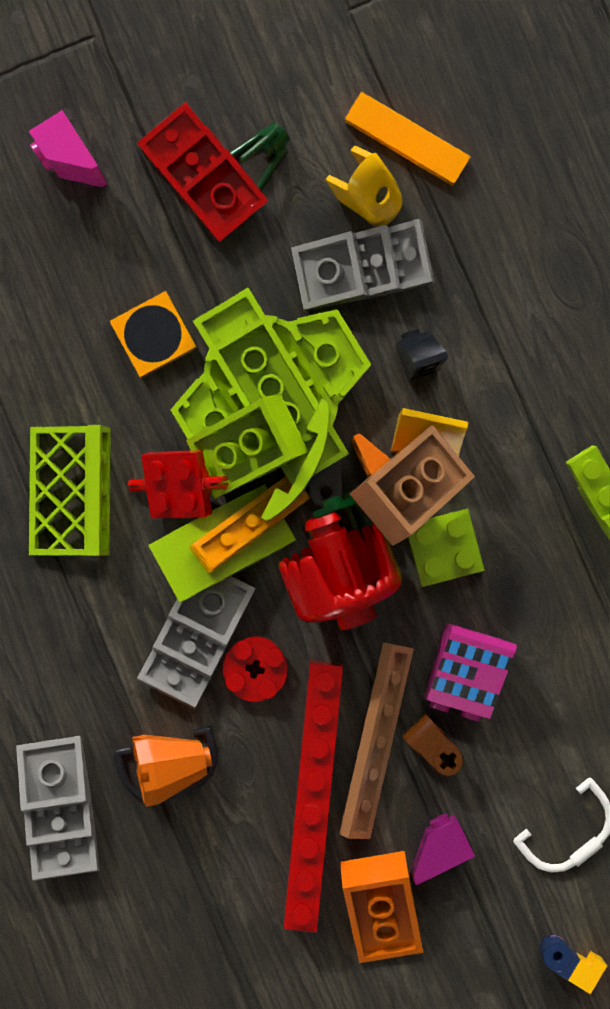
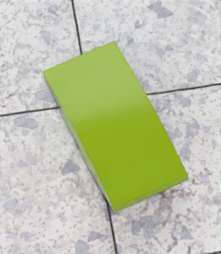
[148,485,296,603]

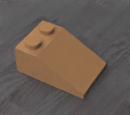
[350,425,475,546]

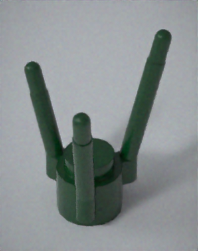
[230,122,290,191]

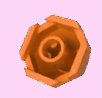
[132,735,212,807]

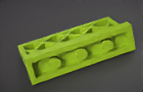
[29,425,111,556]

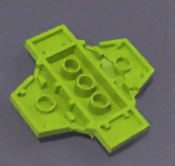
[170,288,371,485]

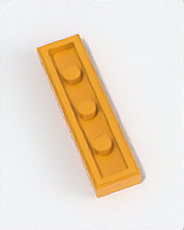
[345,92,471,186]
[189,476,311,573]

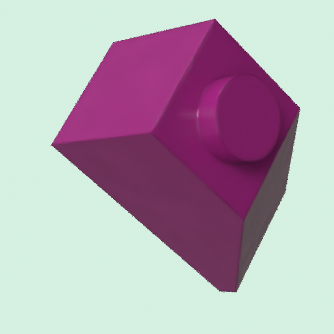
[411,814,475,885]

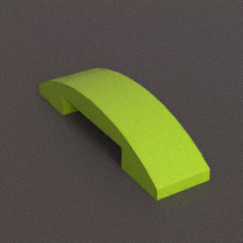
[261,399,329,521]

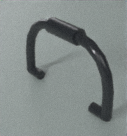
[114,726,217,800]

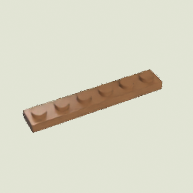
[339,642,414,839]

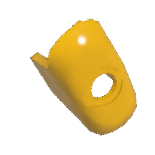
[325,146,403,227]

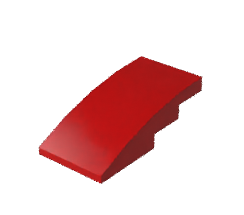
[137,102,269,242]

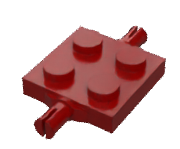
[128,450,229,518]

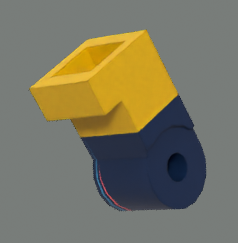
[540,935,607,994]

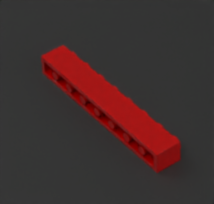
[284,660,343,932]

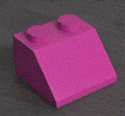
[29,110,107,187]

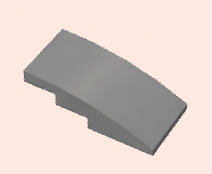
[291,219,434,311]
[137,576,256,710]
[16,736,100,881]

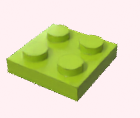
[408,508,485,587]

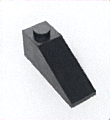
[396,329,448,382]

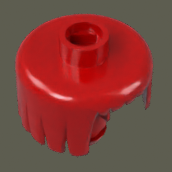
[279,511,402,630]

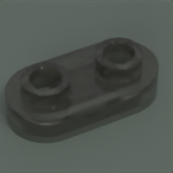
[309,461,342,508]

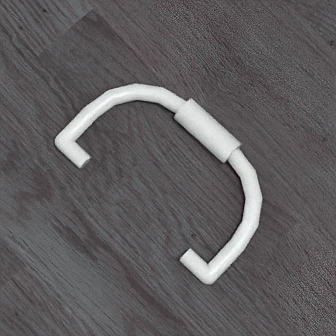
[513,778,610,873]

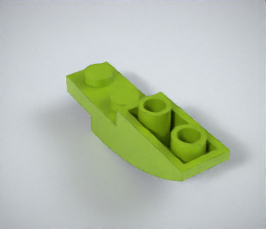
[565,445,610,540]

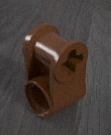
[402,713,463,776]

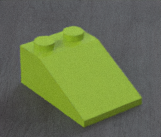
[186,393,309,499]

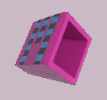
[424,623,517,722]

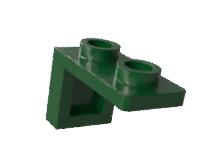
[313,492,374,536]

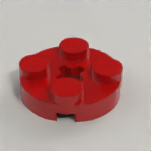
[223,636,288,702]

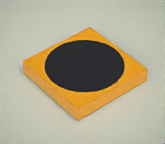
[110,291,197,378]

